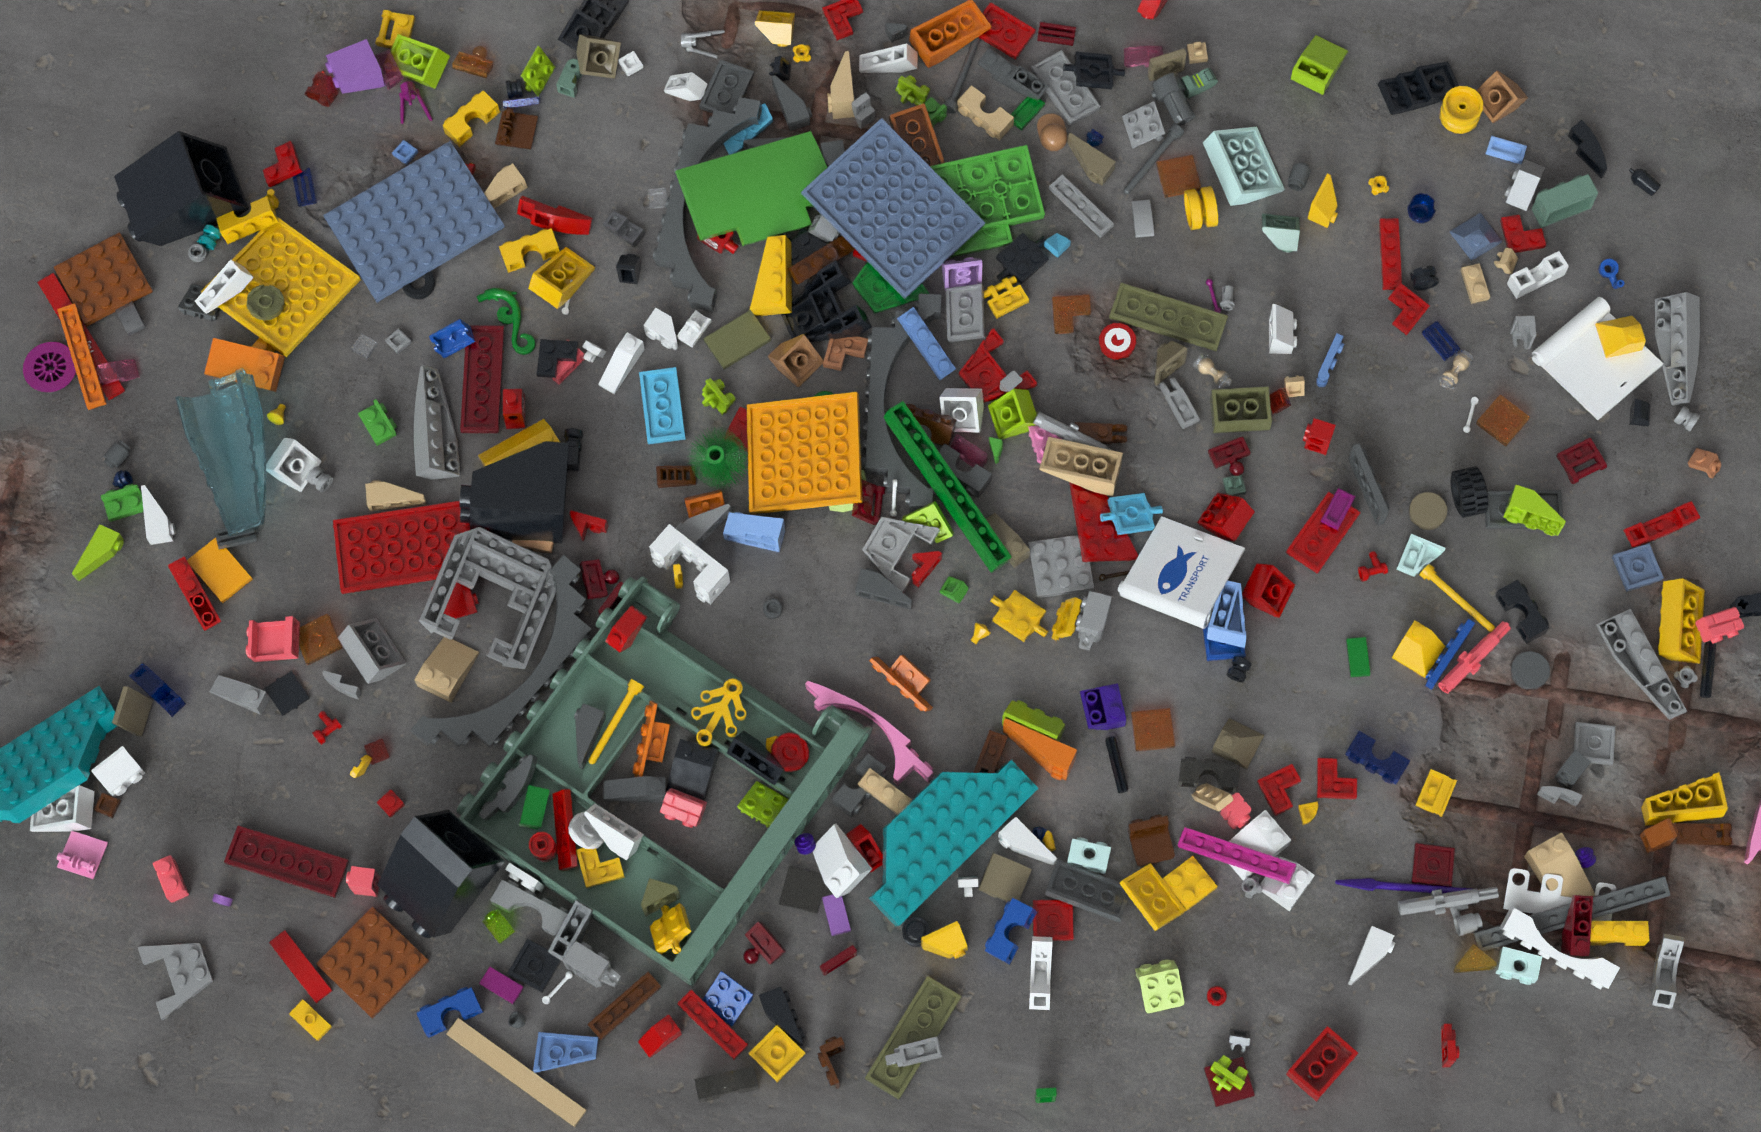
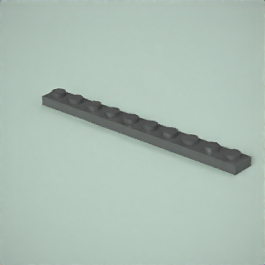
[1473,876,1671,952]

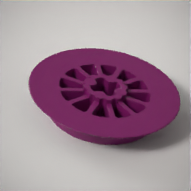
[23,342,76,392]

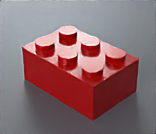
[1286,1026,1358,1102]

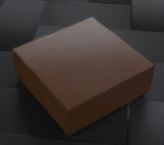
[94,792,121,819]

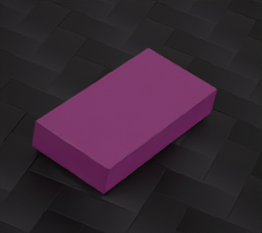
[1321,488,1355,530]
[479,967,524,1005]

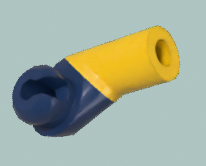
[1032,826,1056,852]

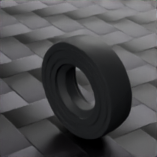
[402,271,435,299]

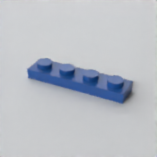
[1425,619,1475,690]

